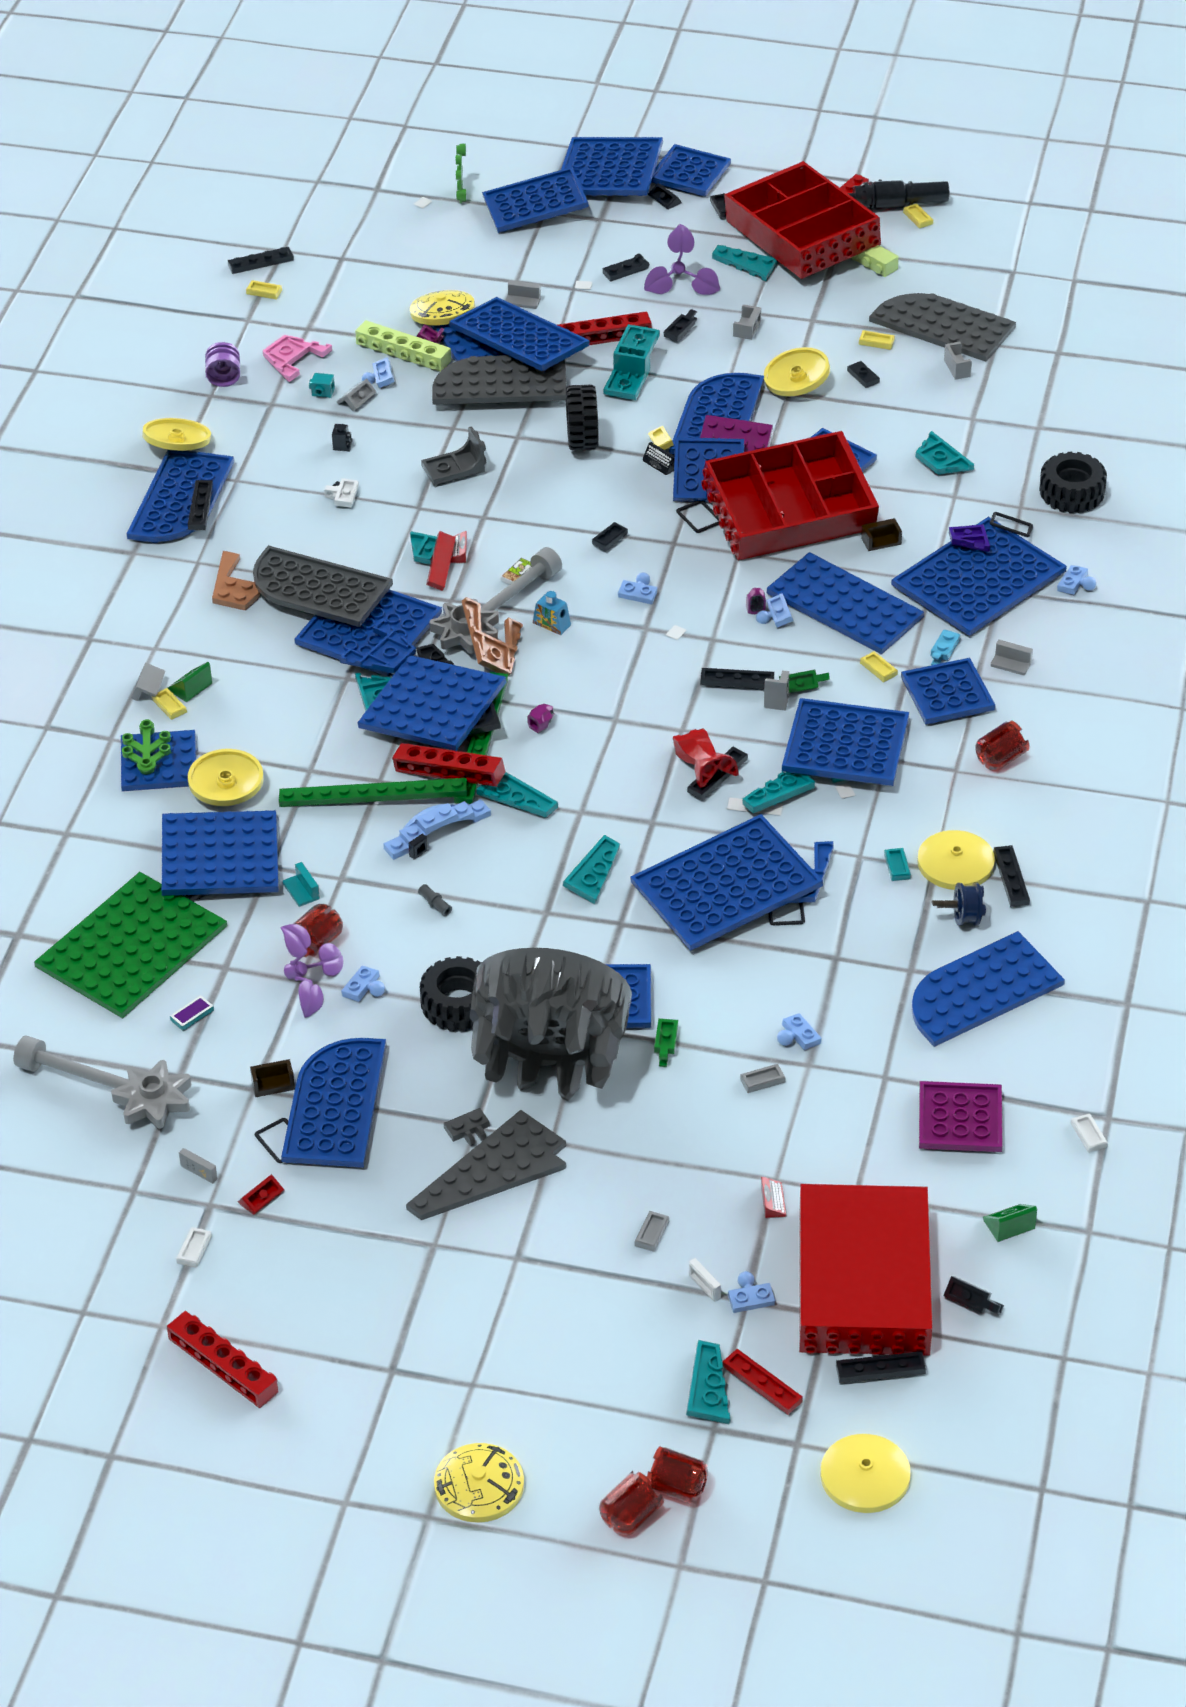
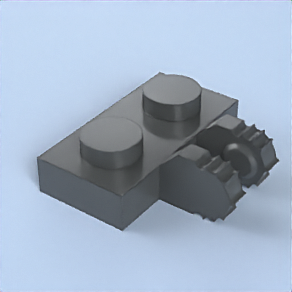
[444,1108,490,1146]

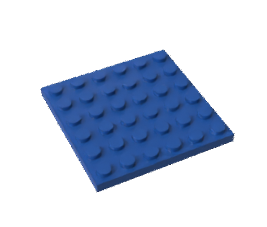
[561,137,663,196]
[294,589,442,677]
[357,655,506,751]
[782,698,909,786]
[162,810,279,896]

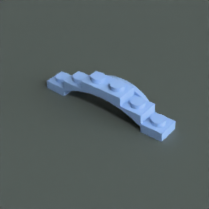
[383,799,491,860]

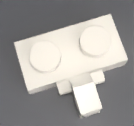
[324,478,359,508]

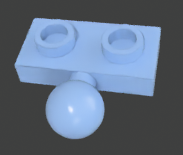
[362,357,394,388]
[1057,565,1096,595]
[618,572,657,604]
[756,593,793,628]
[341,966,385,1002]
[777,1013,822,1050]
[728,1271,775,1313]

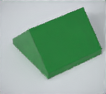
[167,662,212,702]
[983,1204,1037,1242]

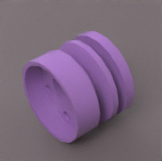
[205,342,240,387]

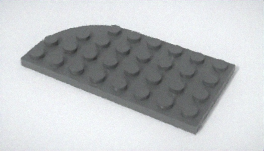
[869,293,1016,362]
[432,355,567,405]
[253,545,393,627]

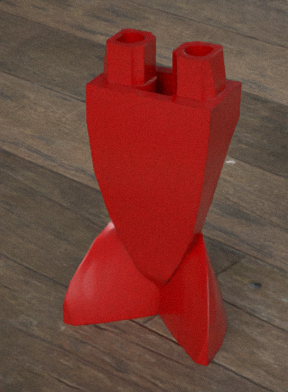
[673,728,739,788]

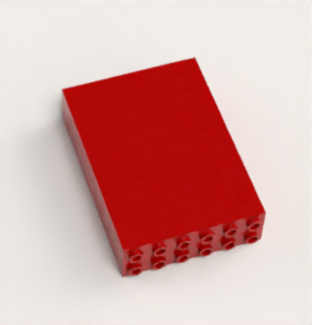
[724,161,881,279]
[701,431,879,561]
[799,1184,932,1356]

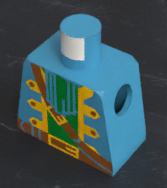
[533,591,571,635]

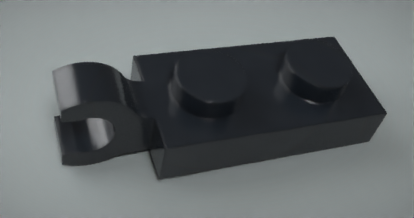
[664,309,697,342]
[943,1276,1004,1314]

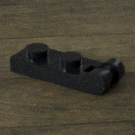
[602,254,650,282]

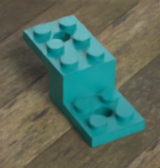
[603,324,660,400]

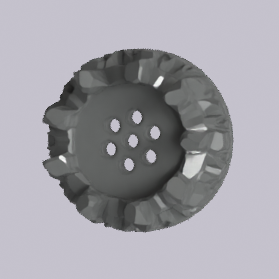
[470,947,632,1101]

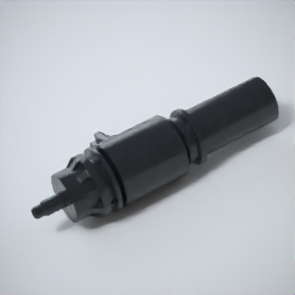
[848,179,950,209]

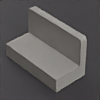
[506,281,541,309]
[336,379,376,411]
[991,639,1033,675]
[131,662,165,701]
[764,670,789,711]

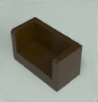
[861,518,902,551]
[250,1059,295,1098]

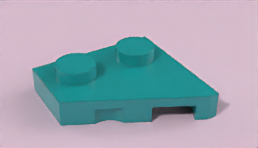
[410,531,437,565]

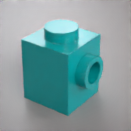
[309,373,335,398]

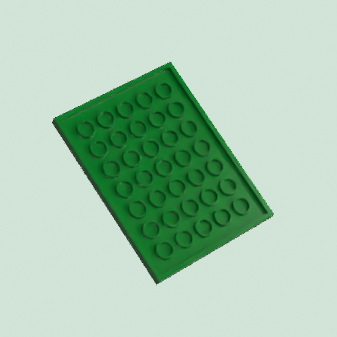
[34,872,227,1019]

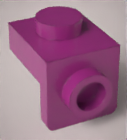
[416,324,444,344]

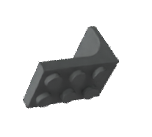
[421,426,487,485]

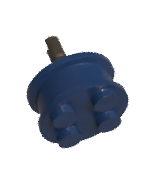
[931,882,986,926]

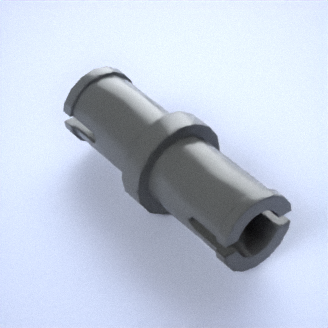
[418,884,452,916]

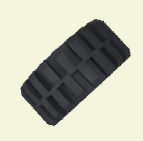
[566,384,599,451]
[1039,451,1107,513]
[419,956,481,1031]

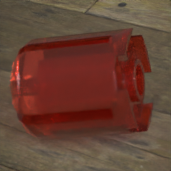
[975,720,1030,771]
[293,904,343,957]
[645,1446,708,1503]
[599,1471,664,1536]

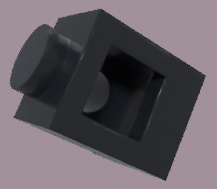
[332,424,353,452]

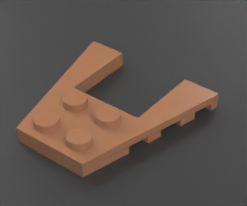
[212,551,260,611]
[462,597,523,676]

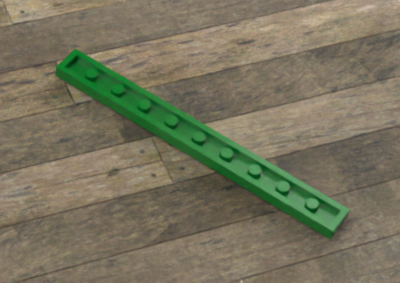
[454,672,508,804]
[279,778,467,807]

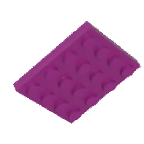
[700,415,773,452]
[919,1081,1003,1152]

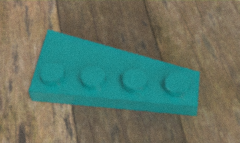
[712,245,778,281]
[742,771,815,813]
[476,772,558,817]
[563,835,620,904]
[686,1340,730,1424]

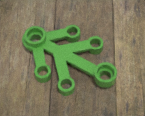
[455,143,466,203]
[122,719,171,775]

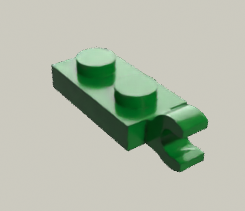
[779,669,830,693]
[654,1018,678,1067]

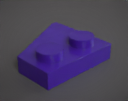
[949,524,990,552]

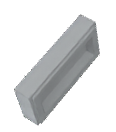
[740,1064,786,1093]
[179,1148,217,1184]
[635,1211,669,1252]

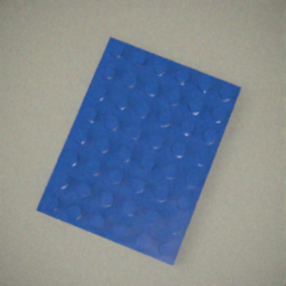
[891,516,1067,636]
[630,814,823,951]

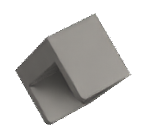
[733,304,761,340]
[944,342,972,380]

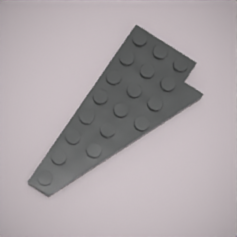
[406,1110,566,1221]

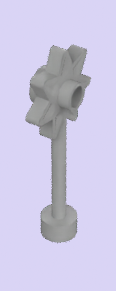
[429,547,562,654]
[13,1035,192,1128]

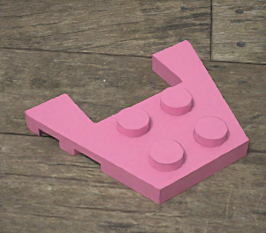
[263,335,332,382]

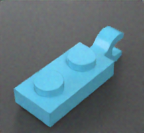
[930,630,961,665]

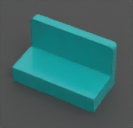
[283,862,320,907]

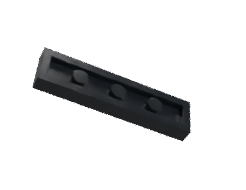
[227,247,294,274]
[188,480,213,531]
[700,668,775,689]
[687,746,748,800]
[993,845,1030,907]
[836,1351,926,1383]

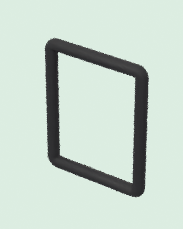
[676,501,719,533]
[990,512,1033,537]
[768,903,805,926]
[254,1118,288,1163]

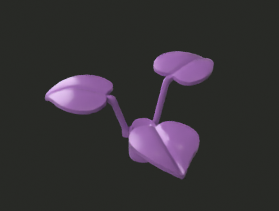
[644,224,720,295]
[280,924,343,1018]

